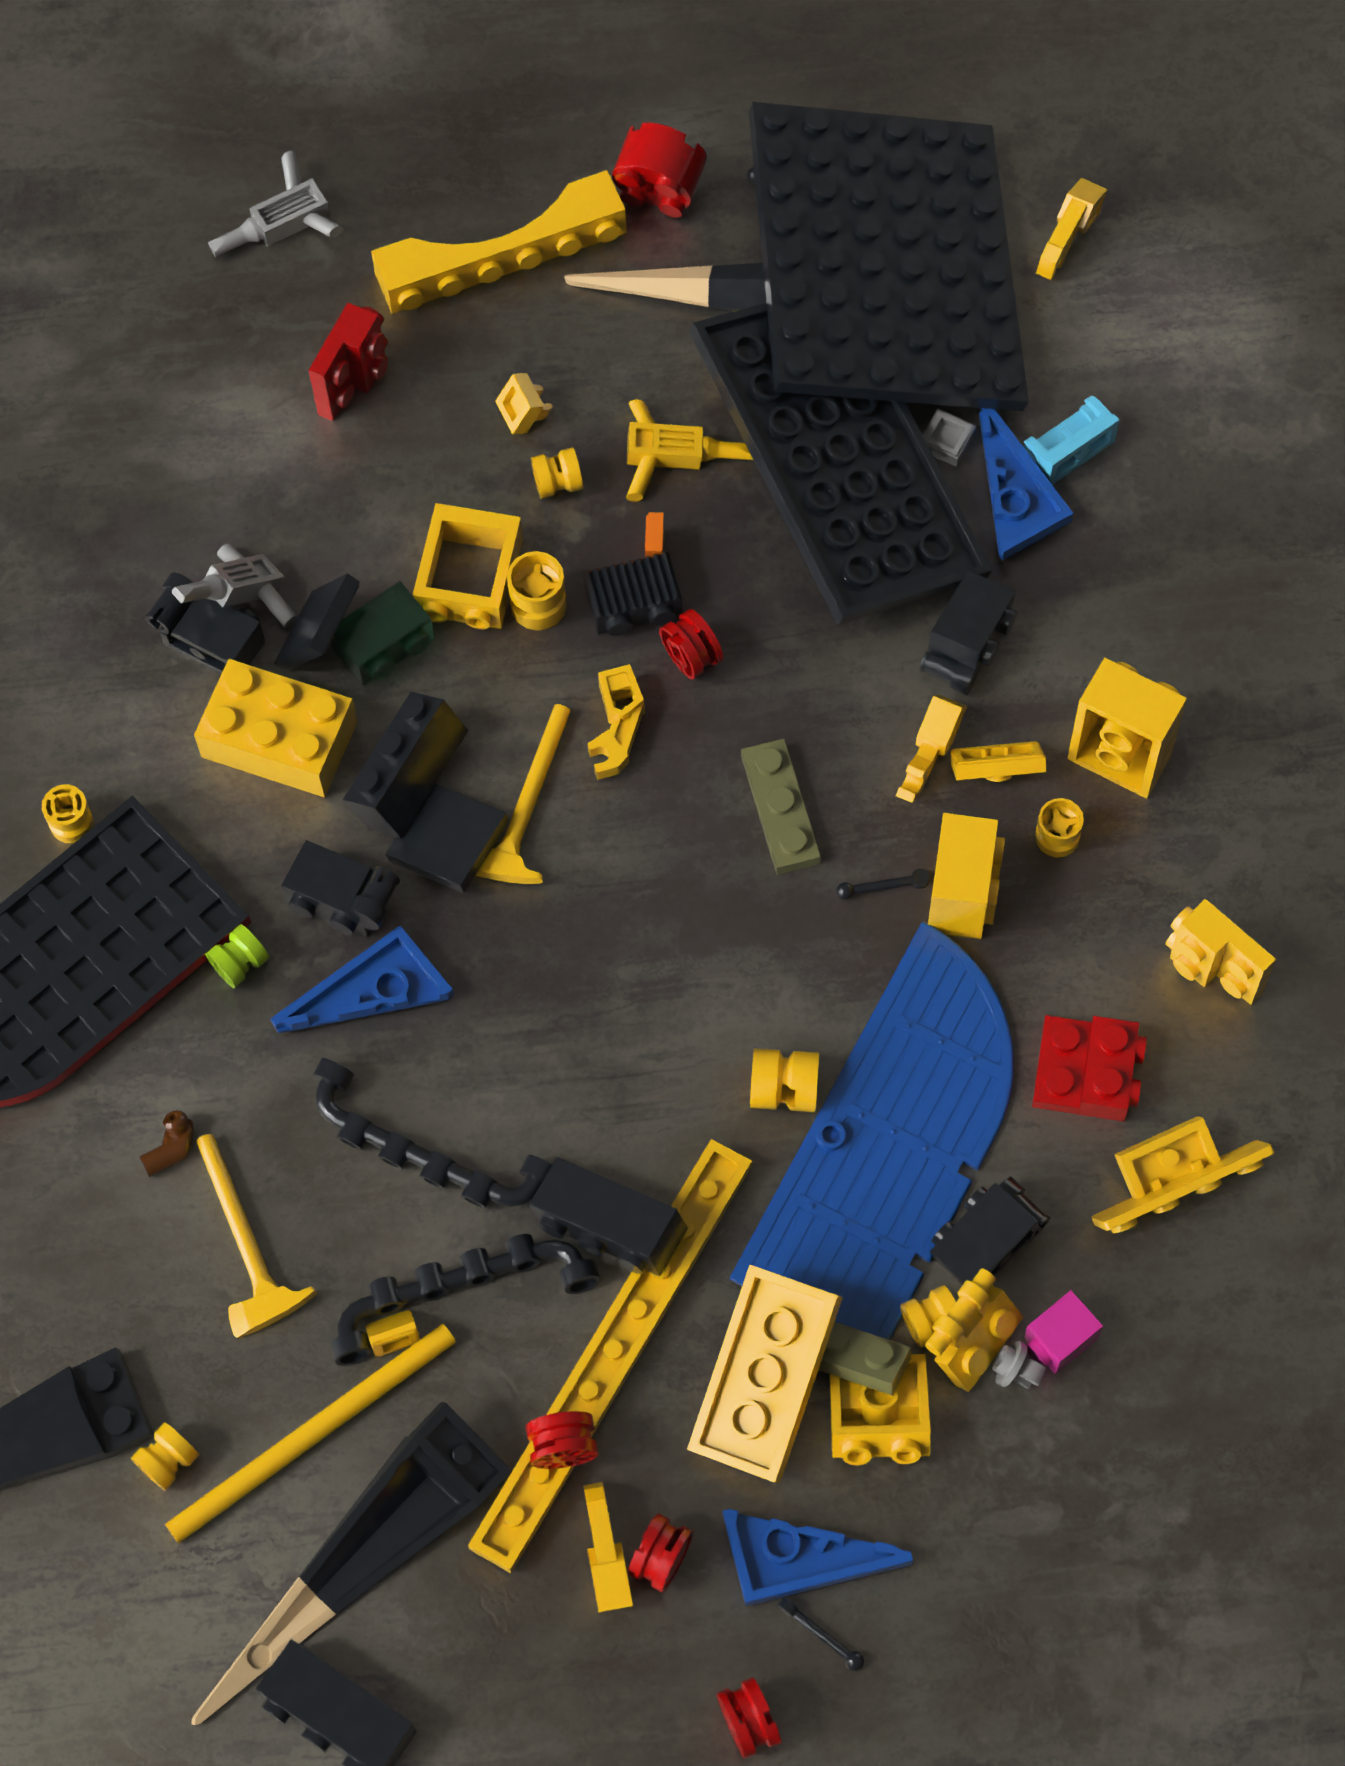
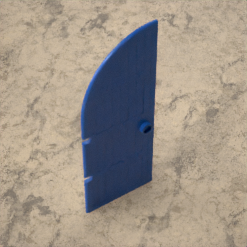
[729,921,1014,1340]

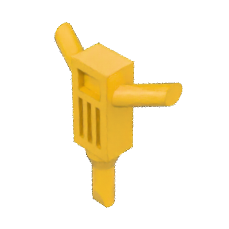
[626,399,754,502]

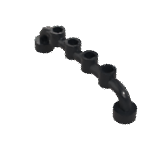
[313,1058,553,1209]
[330,1234,601,1366]

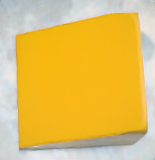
[366,1310,420,1358]

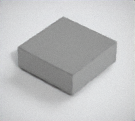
[922,409,976,467]

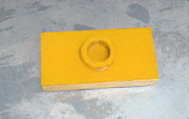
[950,741,1046,782]

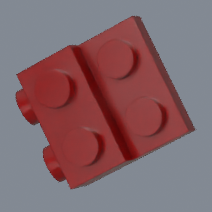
[308,302,388,421]
[1032,1015,1147,1122]

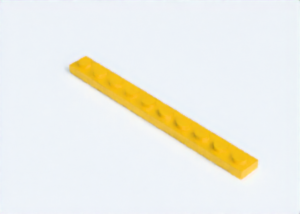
[468,1139,752,1573]

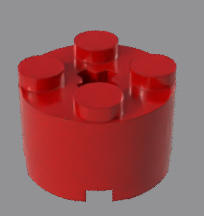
[612,122,707,218]

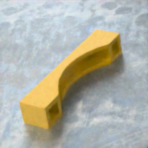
[371,170,627,314]

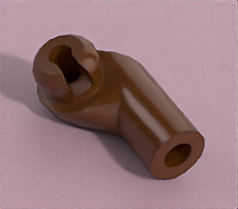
[139,1110,195,1177]

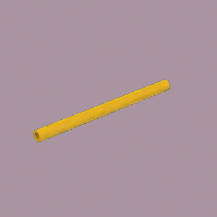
[165,1323,456,1544]

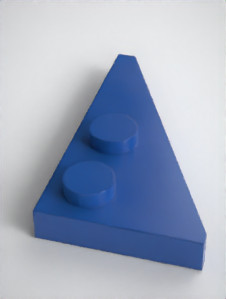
[979,408,1074,561]
[270,926,454,1034]
[722,1509,913,1606]

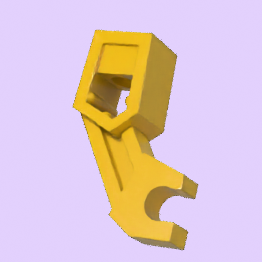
[1036,178,1108,280]
[587,664,645,780]
[896,694,967,803]
[583,1482,633,1612]

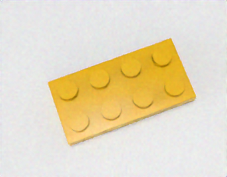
[687,1265,843,1483]

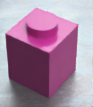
[1024,1290,1103,1374]

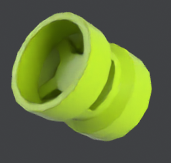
[205,924,270,988]

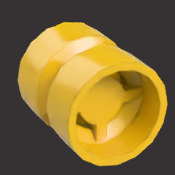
[507,551,567,631]
[750,1048,819,1112]

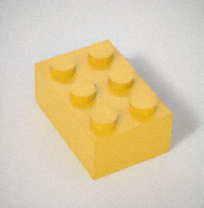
[1067,657,1187,799]
[194,659,358,798]

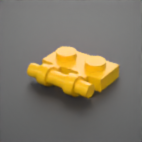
[925,1268,1023,1392]

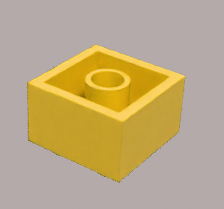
[928,813,1005,939]

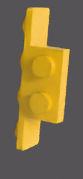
[1091,1116,1274,1233]

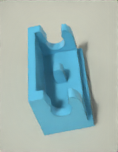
[1023,395,1119,485]

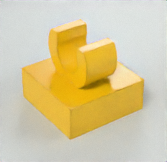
[495,373,553,434]

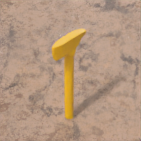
[475,704,571,884]
[196,1134,317,1338]

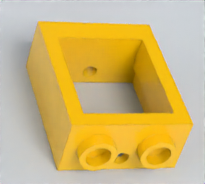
[413,503,523,629]

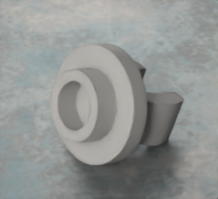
[992,1341,1046,1388]

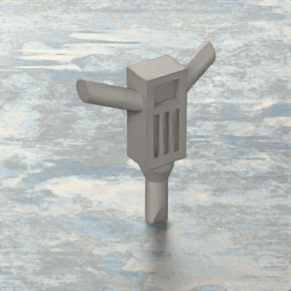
[208,150,344,257]
[172,544,298,629]

